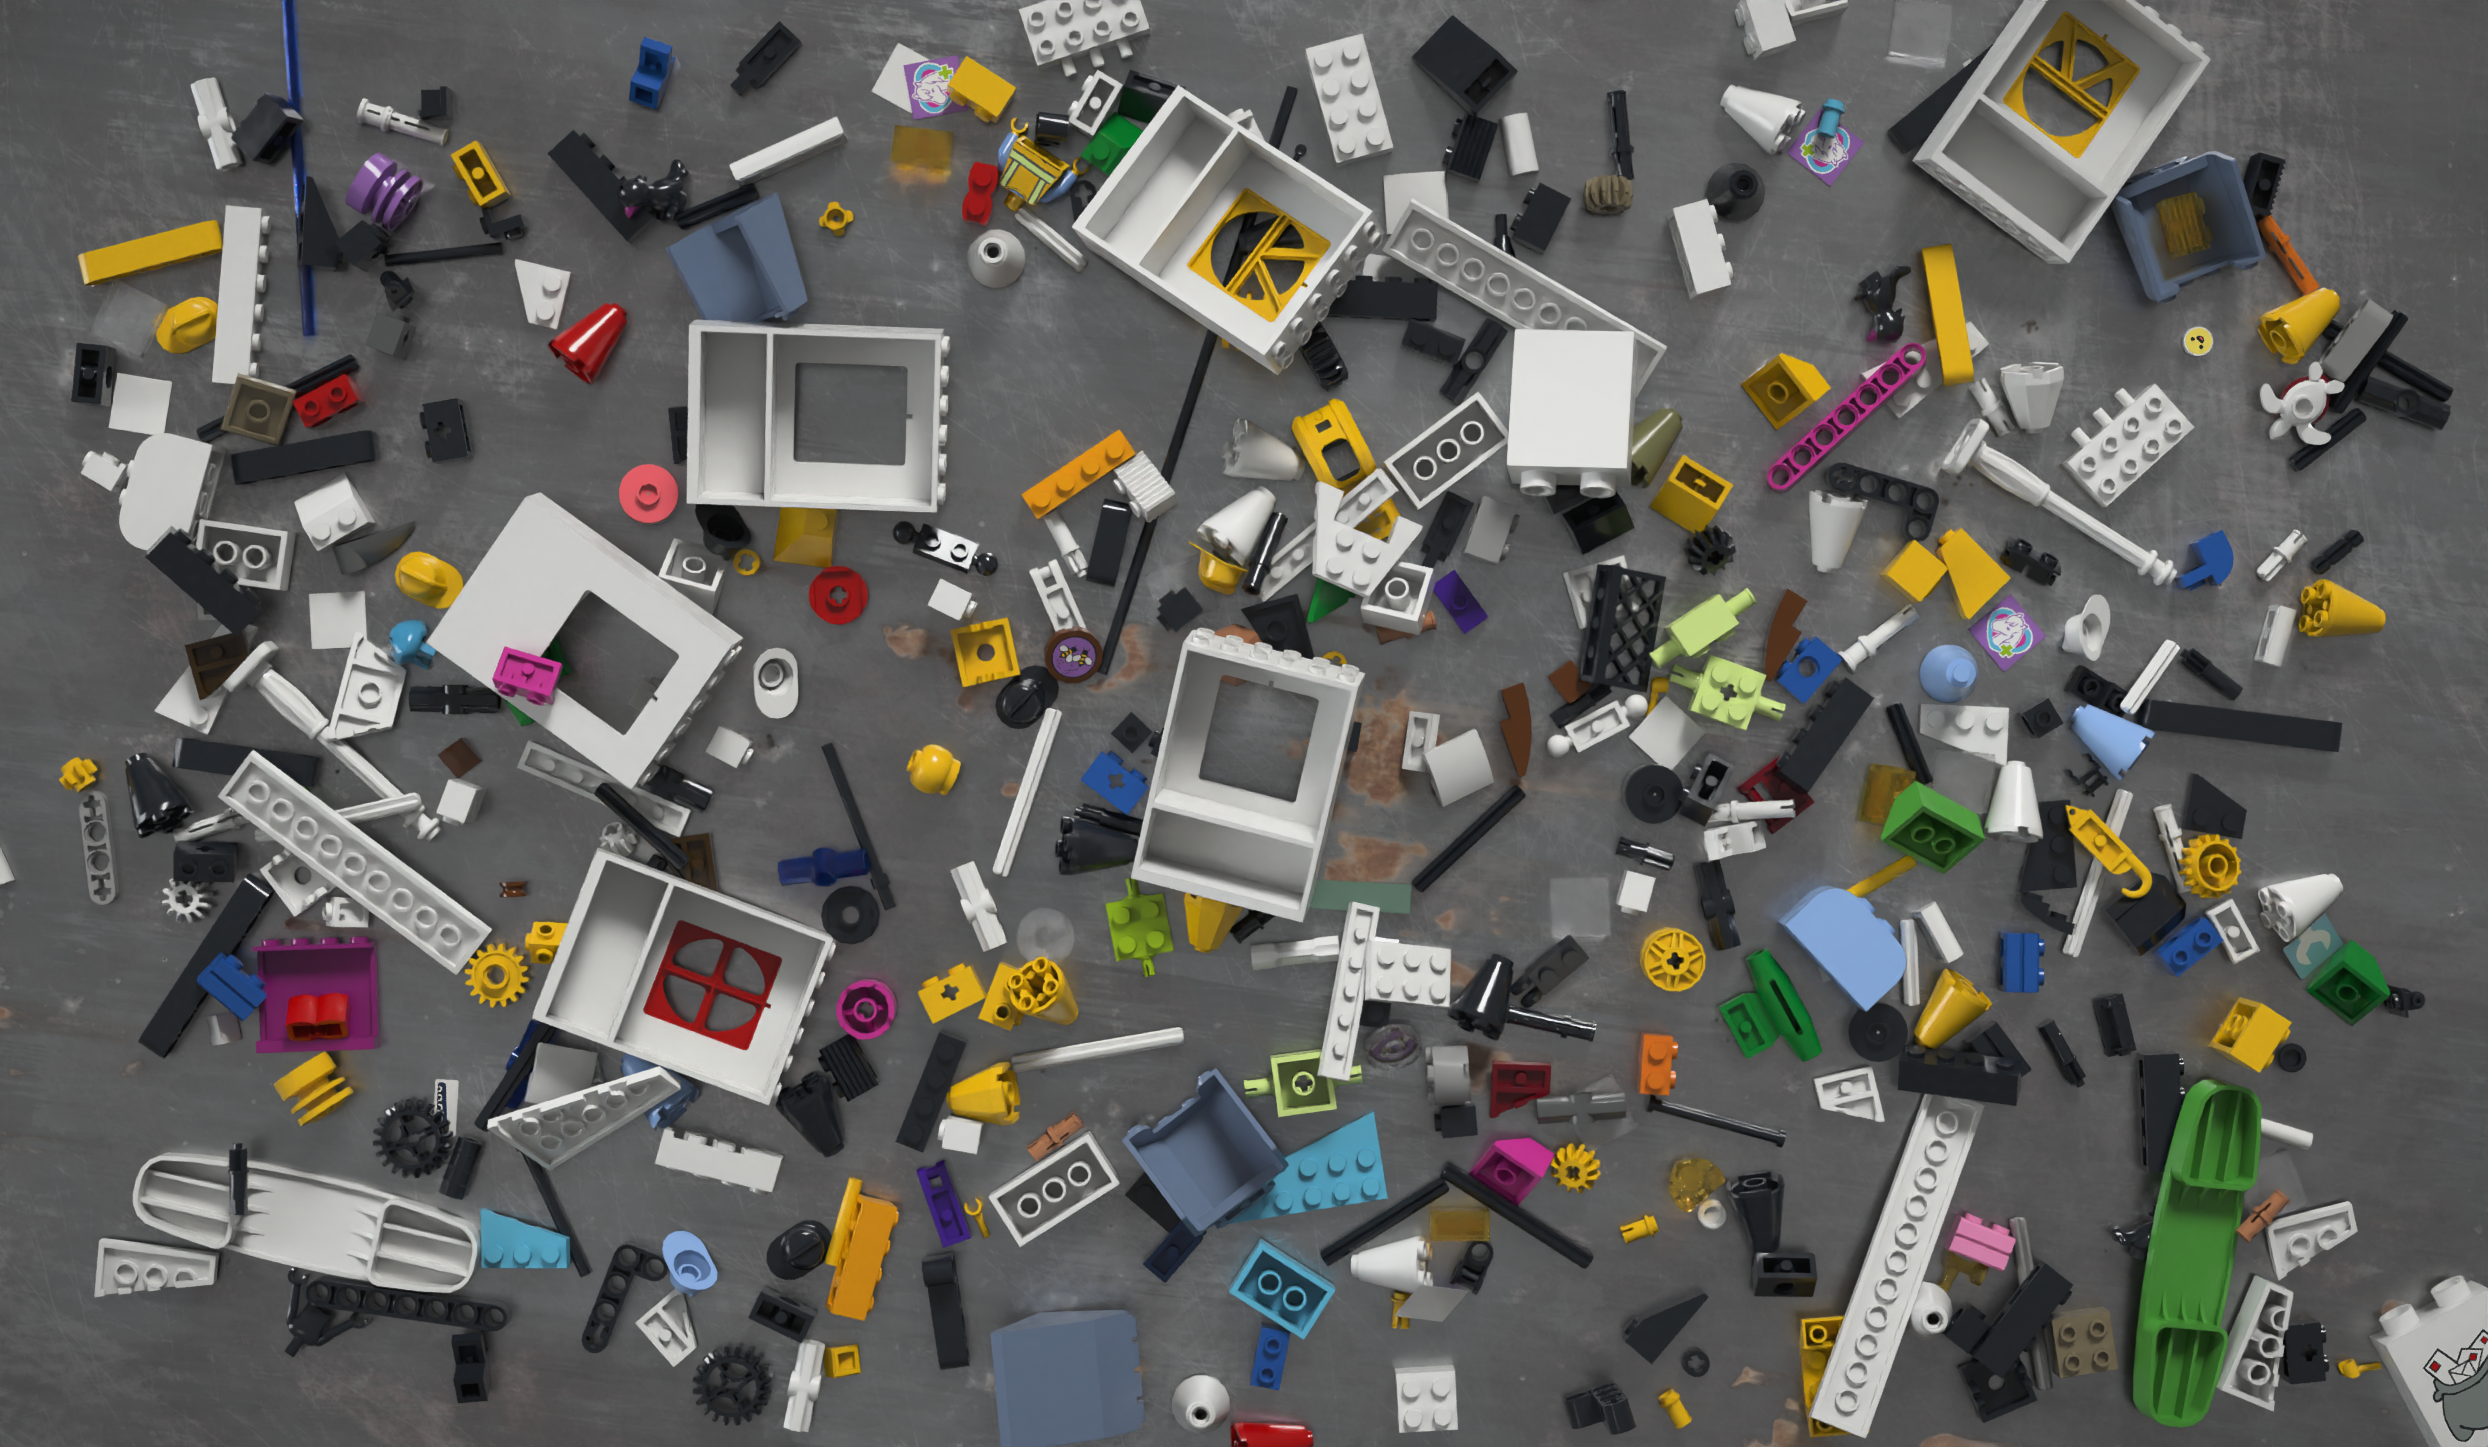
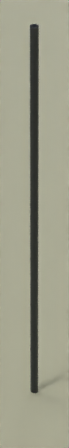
[1097,86,1298,675]

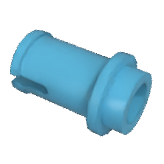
[1816,99,1845,139]

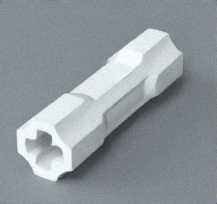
[1250,935,1340,970]

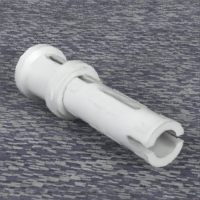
[356,98,449,146]
[1837,603,1920,674]

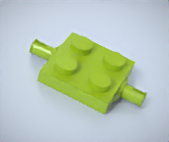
[1105,878,1175,977]

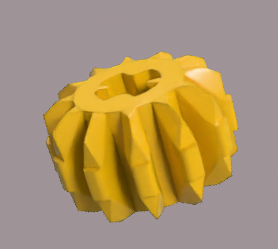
[1551,1143,1601,1194]

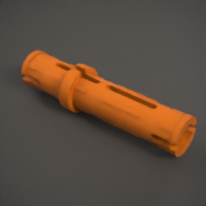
[2256,215,2320,296]

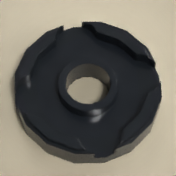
[821,885,881,945]

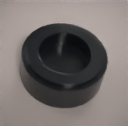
[2275,1043,2307,1073]

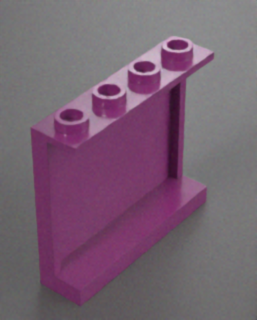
[253,936,380,1053]

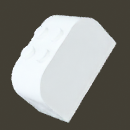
[119,433,227,550]

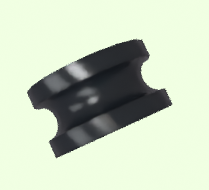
[1682,1349,1710,1377]

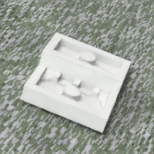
[1383,171,1449,235]
[1563,555,1638,629]
[1421,729,1494,807]
[525,1042,598,1104]

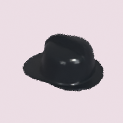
[695,504,751,561]
[995,665,1059,729]
[767,1220,832,1280]

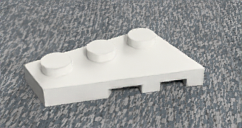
[1918,704,2009,766]
[2264,1201,2358,1281]

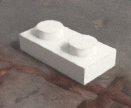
[1402,711,1440,773]

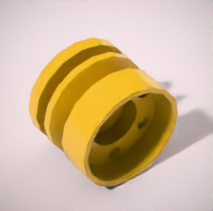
[1639,927,1706,992]
[273,1051,354,1127]

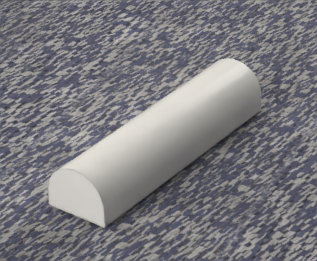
[729,116,848,187]

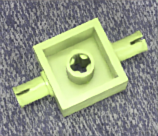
[1649,588,1757,669]
[1668,655,1786,730]
[1244,1049,1363,1117]

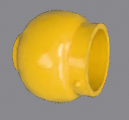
[906,744,961,796]

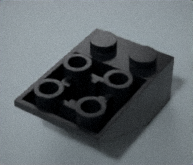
[1412,15,1518,117]

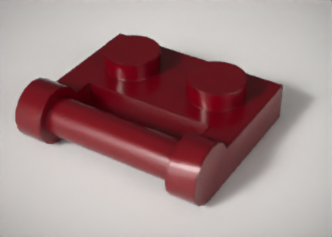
[1736,756,1815,834]

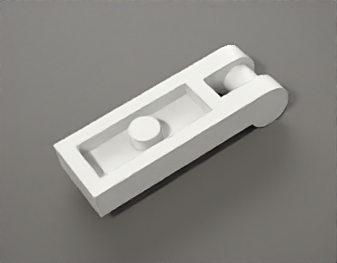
[1029,559,1087,632]

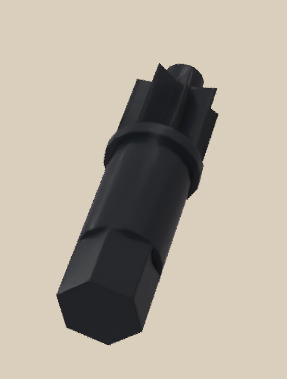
[2179,648,2243,700]
[1550,678,1612,729]
[1074,803,1143,837]
[2038,1020,2086,1088]
[228,1143,249,1215]

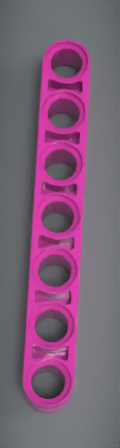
[1767,343,1927,493]

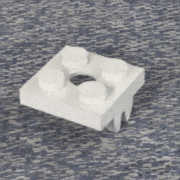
[260,848,337,917]

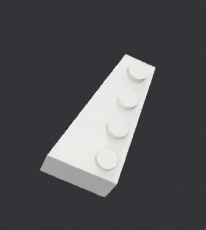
[655,1123,785,1195]
[2216,1275,2294,1412]

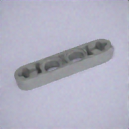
[79,791,119,905]

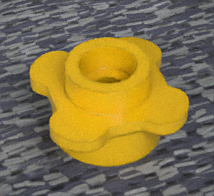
[819,201,854,237]

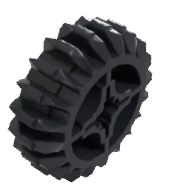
[1298,321,1348,391]
[373,1098,454,1178]
[693,1345,772,1425]

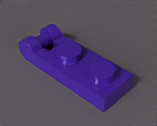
[916,1160,972,1248]

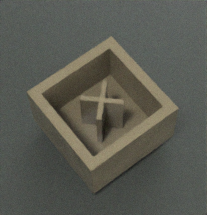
[2046,1306,2119,1378]

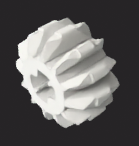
[162,878,214,923]

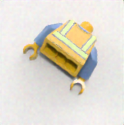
[997,118,1090,211]

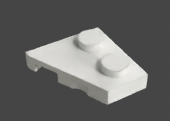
[515,259,573,330]
[1813,1065,1885,1122]
[635,1289,697,1367]

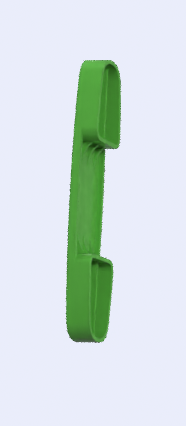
[2133,1079,2262,1427]

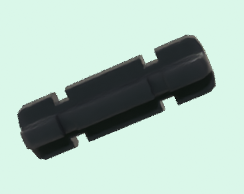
[2311,529,2364,575]

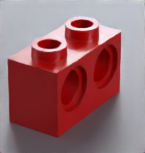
[292,374,366,430]

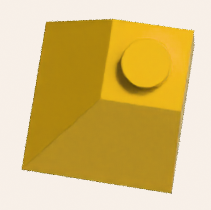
[1741,353,1831,430]
[773,507,840,568]

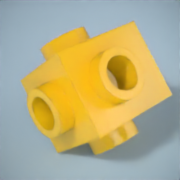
[525,921,568,964]

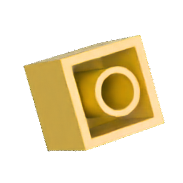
[1880,540,1949,603]

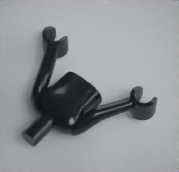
[284,1267,370,1357]

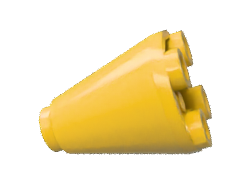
[2298,579,2386,637]
[1008,957,1079,1025]

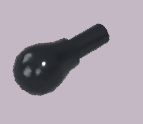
[1493,214,1516,258]

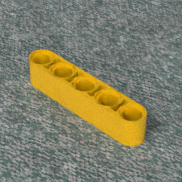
[77,220,223,286]
[1921,243,1974,387]

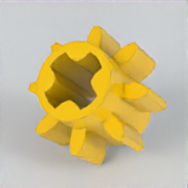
[59,756,98,793]

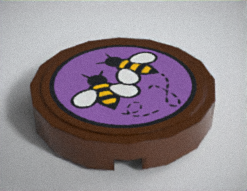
[1044,626,1103,683]

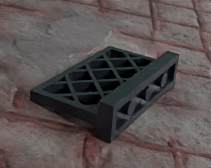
[1578,564,1666,692]

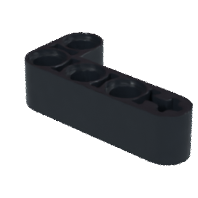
[1824,462,1939,542]
[581,1241,669,1353]
[922,1253,970,1370]
[1563,1383,1636,1435]

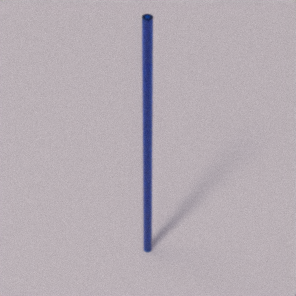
[281,0,315,337]

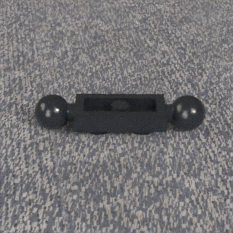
[892,521,998,576]

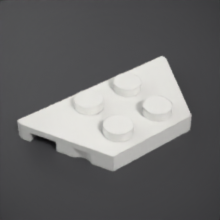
[327,631,407,742]

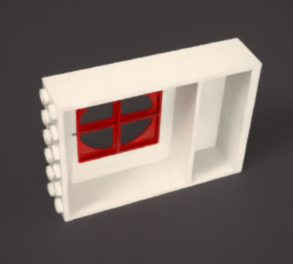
[532,847,836,1105]

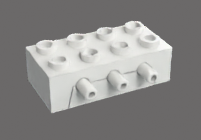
[1019,0,1150,77]
[2060,384,2194,508]

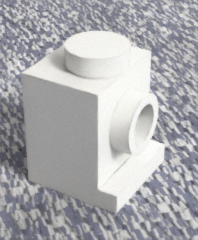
[81,451,129,493]

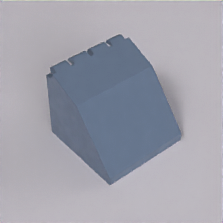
[990,1310,1145,1447]

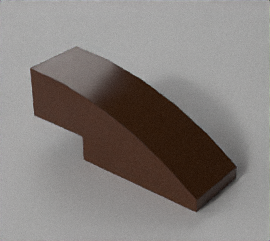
[1762,589,1808,682]
[1498,682,1532,777]

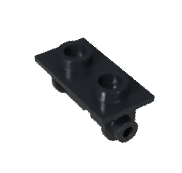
[380,270,415,312]
[1999,537,2061,586]
[2383,984,2425,1018]
[2094,993,2136,1057]

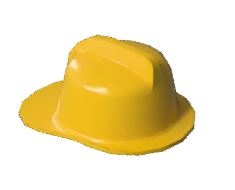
[155,297,218,354]
[1188,541,1248,595]
[395,551,464,609]

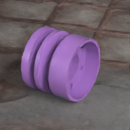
[345,152,423,232]

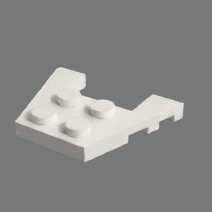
[1312,481,1423,598]

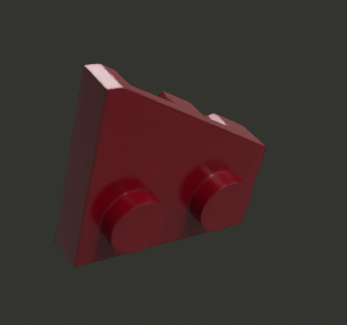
[1489,1060,1551,1118]

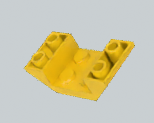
[1799,1316,1870,1437]

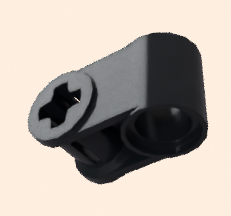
[1034,112,1069,147]
[1449,1235,1494,1295]

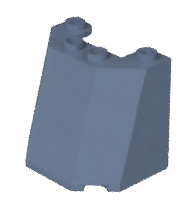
[2110,151,2267,303]
[666,192,808,322]
[1122,1068,1289,1237]

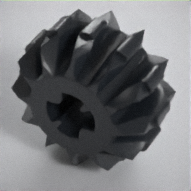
[1684,525,1737,576]

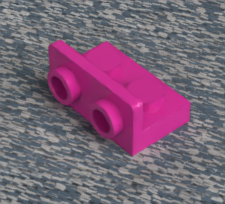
[492,646,563,706]

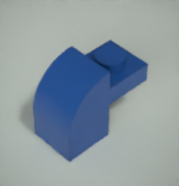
[629,37,675,110]
[2174,530,2234,591]

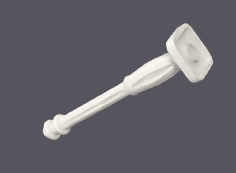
[1941,418,2177,586]
[223,641,441,842]

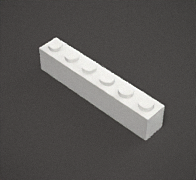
[212,205,271,386]

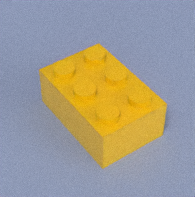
[2209,997,2292,1073]

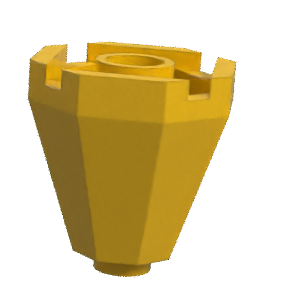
[1184,892,1243,953]
[946,1062,1020,1126]

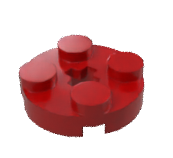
[809,566,868,625]

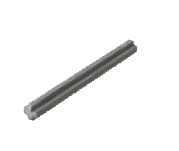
[2009,1217,2053,1391]

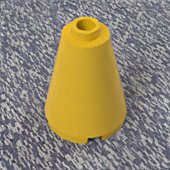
[2257,288,2341,364]
[1913,968,1992,1049]

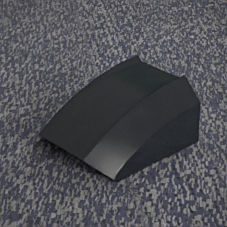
[2100,872,2187,956]

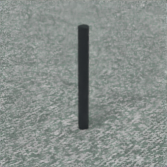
[384,242,504,267]

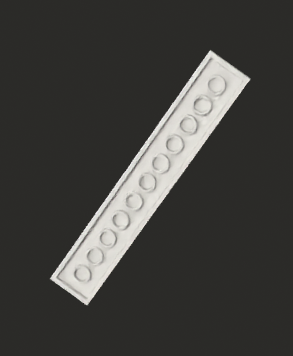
[1808,1094,1985,1439]

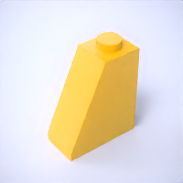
[1935,528,2011,620]

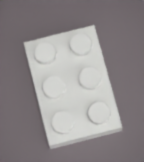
[1365,940,1451,1009]

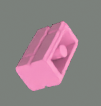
[1944,1213,2016,1272]

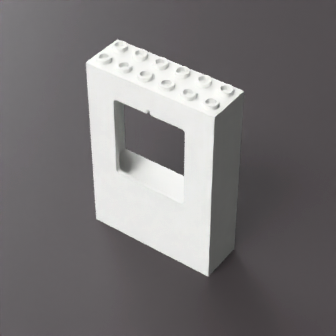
[687,319,950,513]
[426,492,743,789]
[1131,628,1366,923]

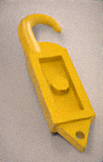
[2065,805,2152,899]

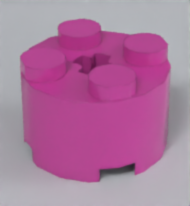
[836,979,897,1040]

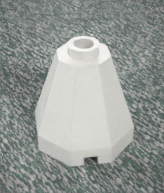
[2000,362,2064,434]

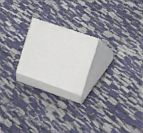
[206,1012,242,1046]

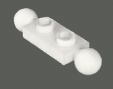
[1546,694,1648,758]

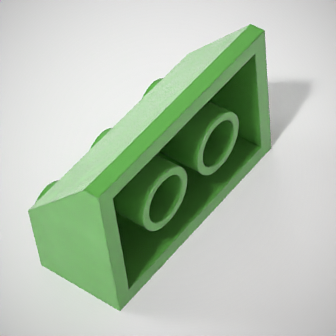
[1881,781,1985,874]

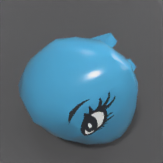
[388,619,436,670]

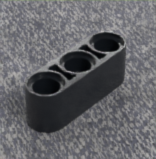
[1086,498,1132,588]

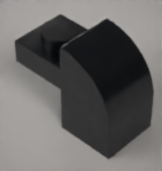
[451,1332,490,1403]

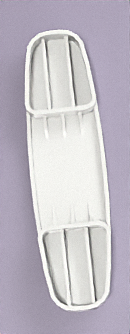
[133,1152,481,1293]

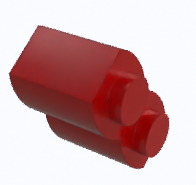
[962,162,1000,228]
[285,993,352,1041]

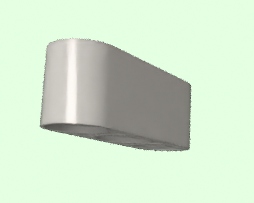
[2318,298,2393,383]

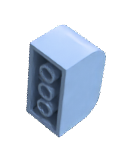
[1778,886,1906,1012]

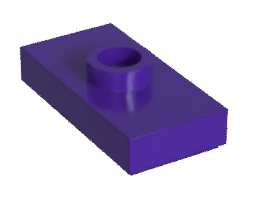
[1433,570,1488,634]

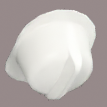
[2062,595,2110,661]
[751,647,799,719]

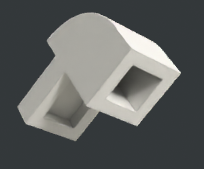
[1703,819,1766,861]

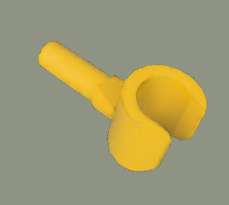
[1646,677,1669,716]
[964,1198,990,1238]
[2338,1359,2382,1379]

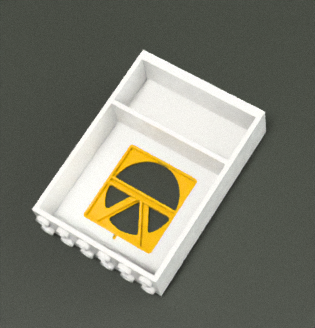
[1912,0,2211,264]
[1072,85,1385,375]

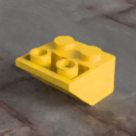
[1649,455,1733,534]

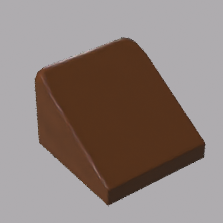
[1547,659,1592,704]
[438,738,482,779]

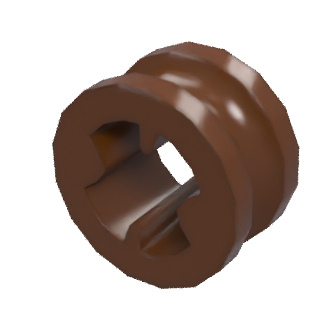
[499,881,527,897]

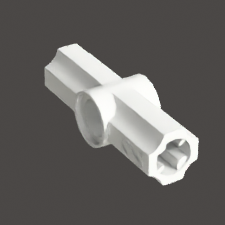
[191,77,243,170]
[950,861,1007,952]
[783,1339,826,1432]

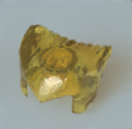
[1669,1158,1725,1213]

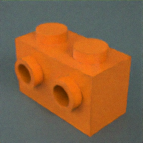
[1636,1032,1678,1096]

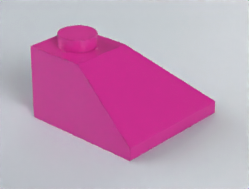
[1469,1138,1555,1206]

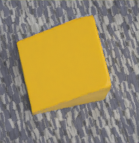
[823,1344,861,1378]

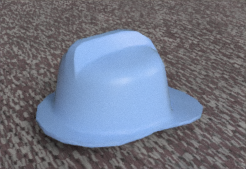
[662,1231,718,1298]

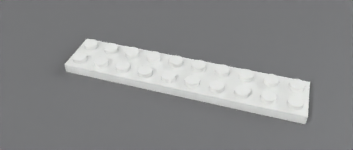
[1382,198,1667,398]
[218,750,492,975]

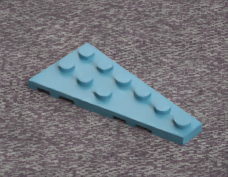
[1229,1111,1388,1224]

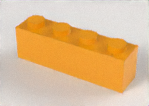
[1021,429,1136,521]
[825,1194,899,1321]

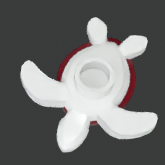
[2260,362,2345,445]

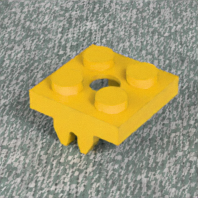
[950,617,1021,687]

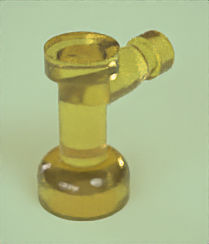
[1938,1251,1989,1292]

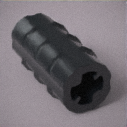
[438,1135,483,1200]

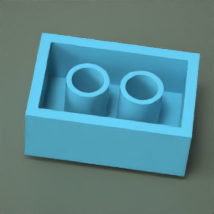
[1229,1238,1335,1340]

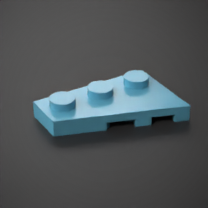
[480,1208,570,1268]

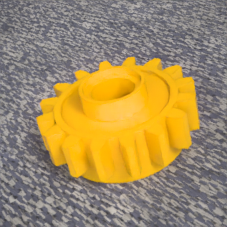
[2178,834,2241,899]
[464,943,531,1008]

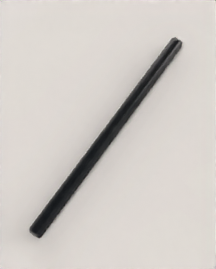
[474,854,667,1132]

